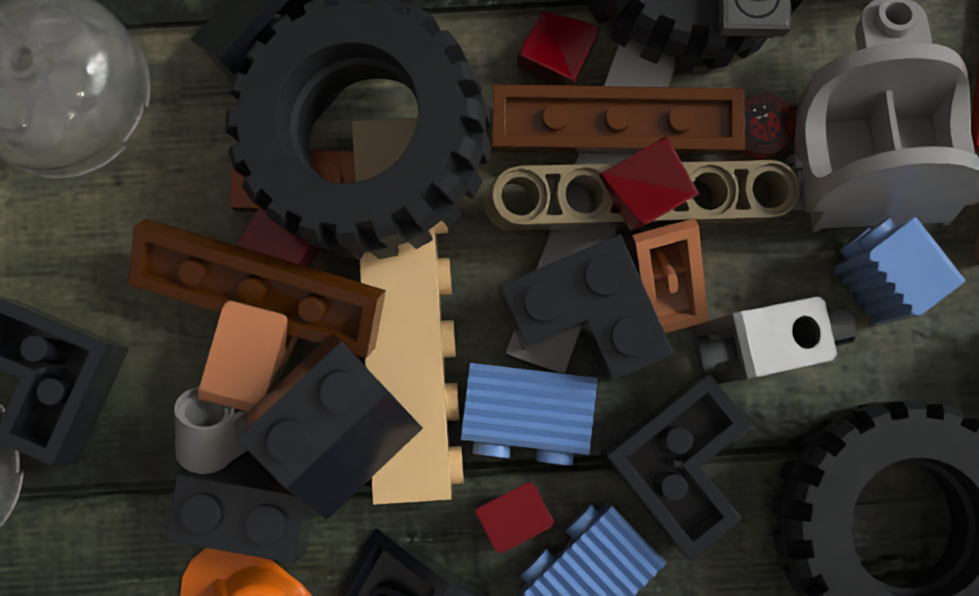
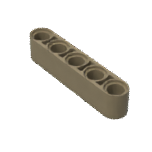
[484,160,800,231]

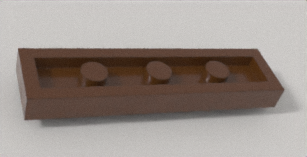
[492,84,745,155]
[128,219,386,358]

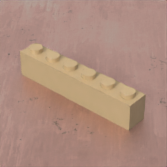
[352,117,464,505]

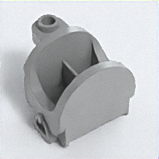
[784,0,979,232]

